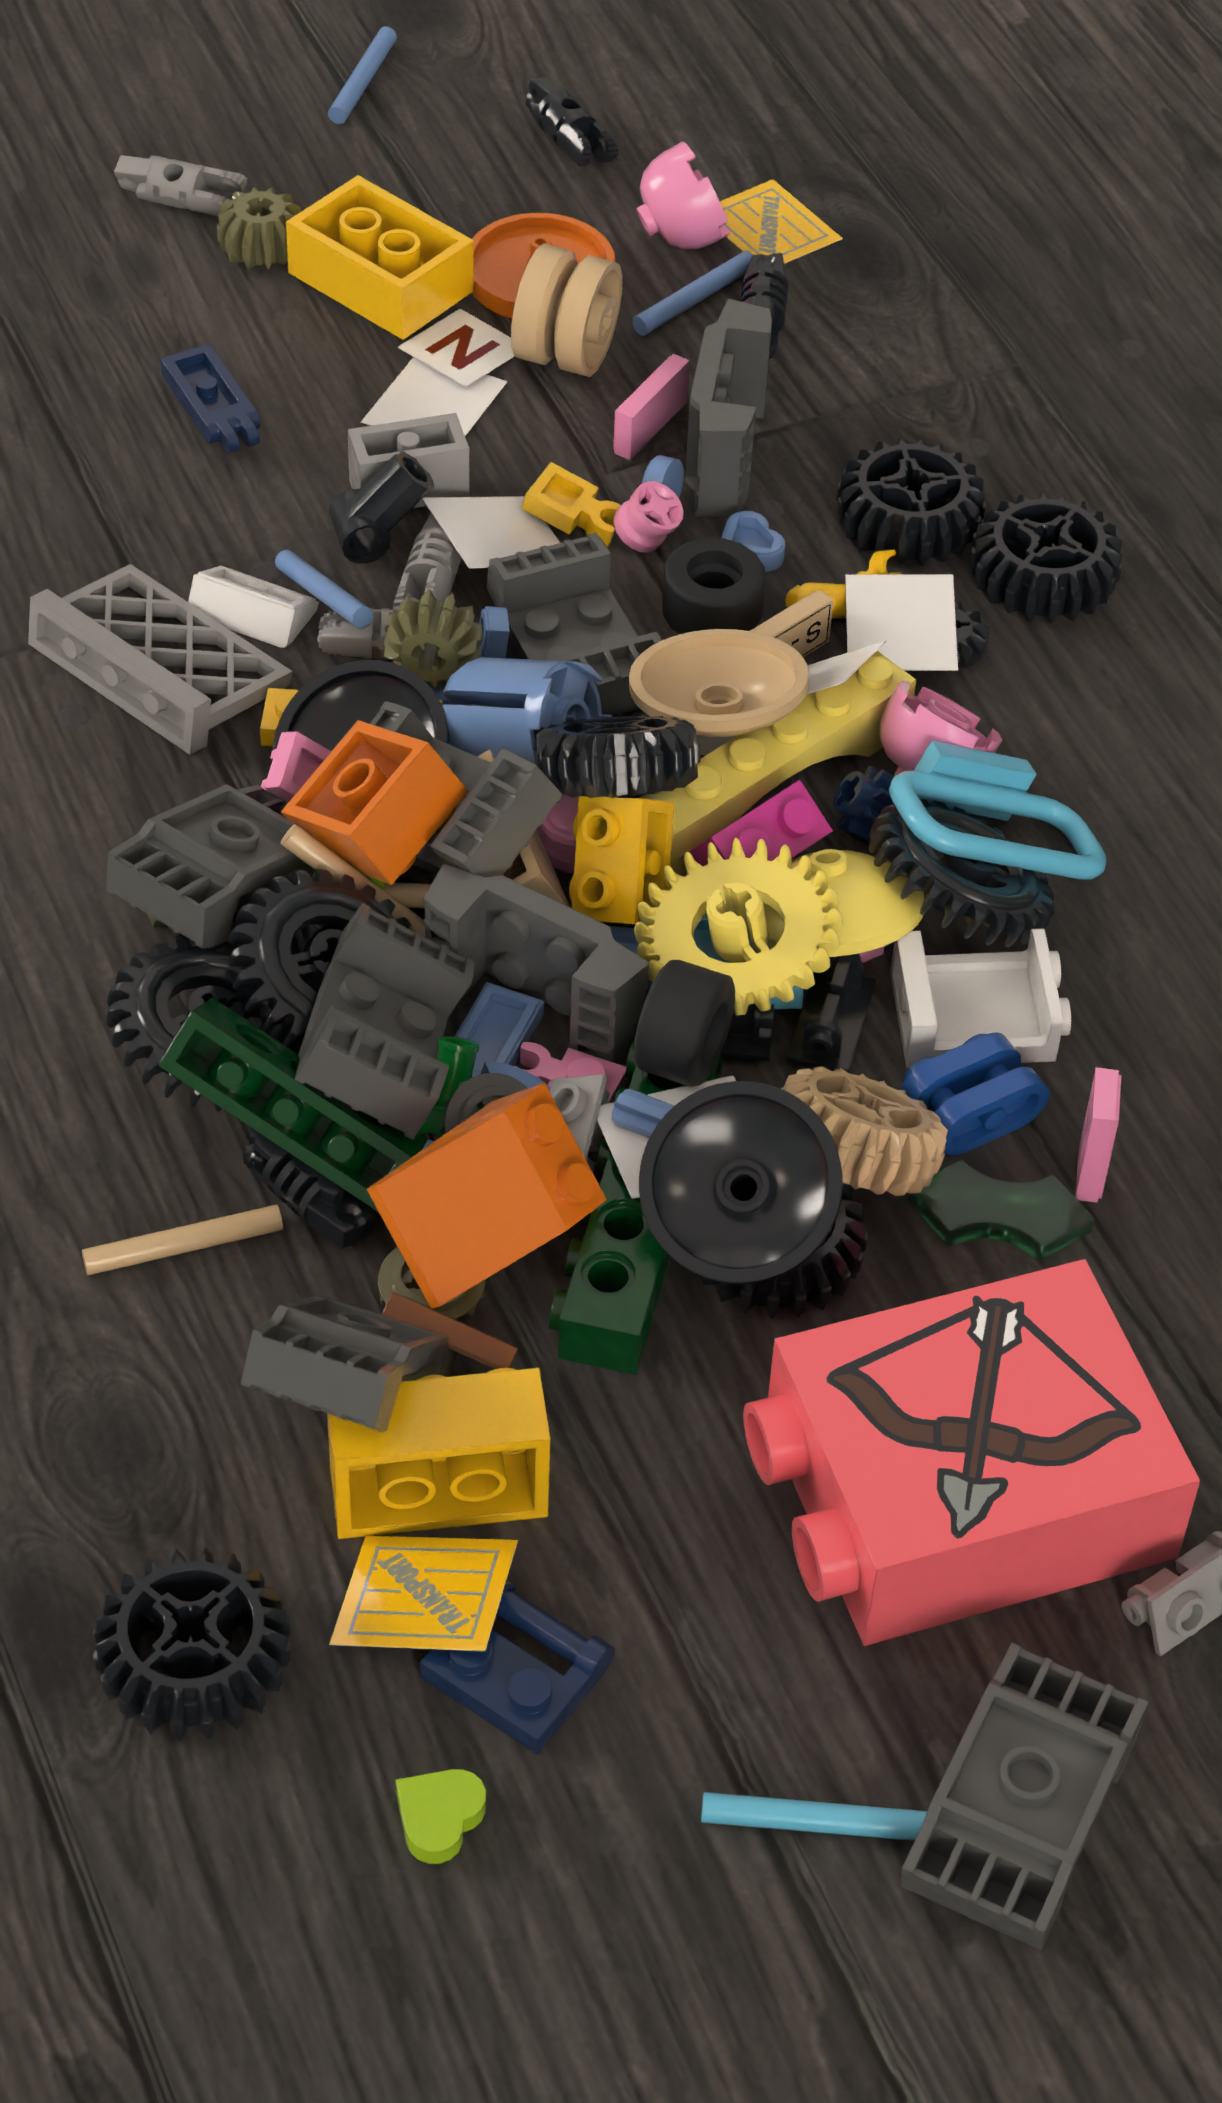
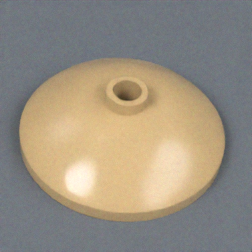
[629,629,809,737]

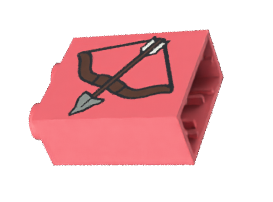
[743,1259,1200,1646]

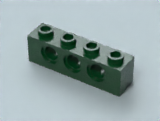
[158,998,427,1212]

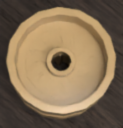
[511,243,622,377]

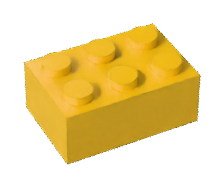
[286,175,474,340]
[327,1368,550,1539]

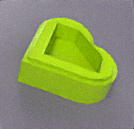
[395,1769,486,1864]

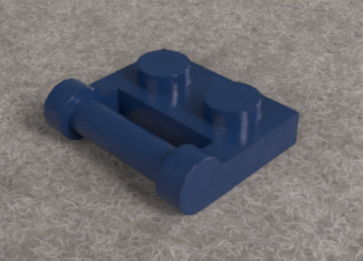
[420,1579,615,1754]

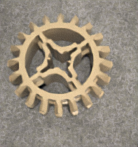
[780,1067,948,1196]

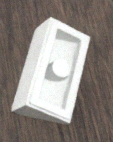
[188,566,319,648]

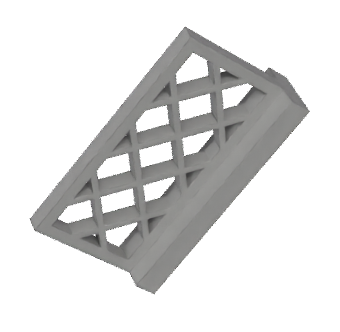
[28,564,292,755]

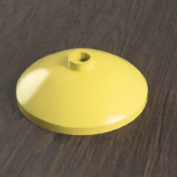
[747,849,924,957]

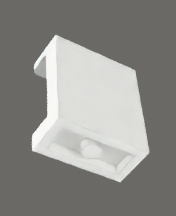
[890,929,1071,1068]

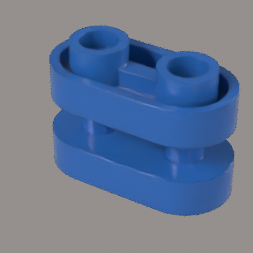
[900,1032,1050,1156]

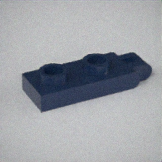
[160,343,261,453]

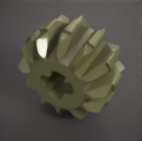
[217,187,301,270]
[383,589,484,692]

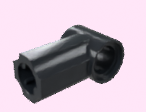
[329,451,434,564]

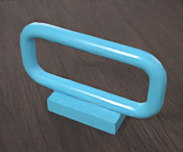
[889,740,1107,880]

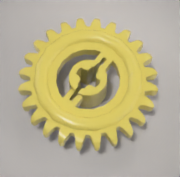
[634,838,843,1015]

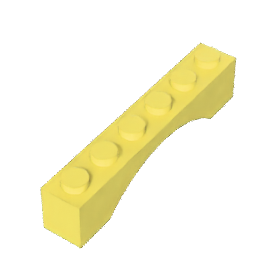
[638,651,916,877]

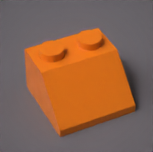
[281,720,469,885]

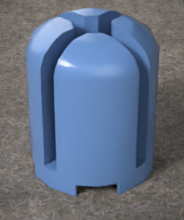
[442,657,612,764]

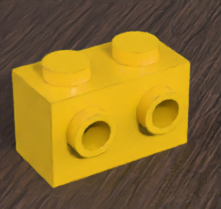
[569,796,674,924]

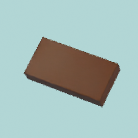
[382,1292,518,1369]

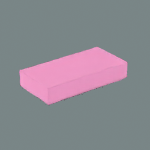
[613,354,689,460]
[1075,1067,1122,1203]

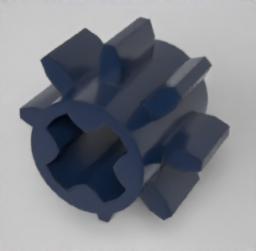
[833,766,894,844]

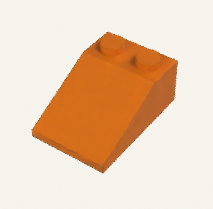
[367,1082,607,1309]

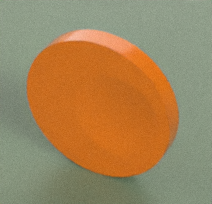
[472,213,615,319]

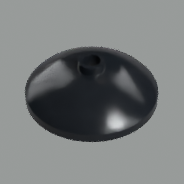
[273,660,450,752]
[639,1081,843,1284]

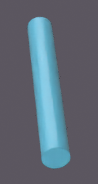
[701,1792,927,1841]

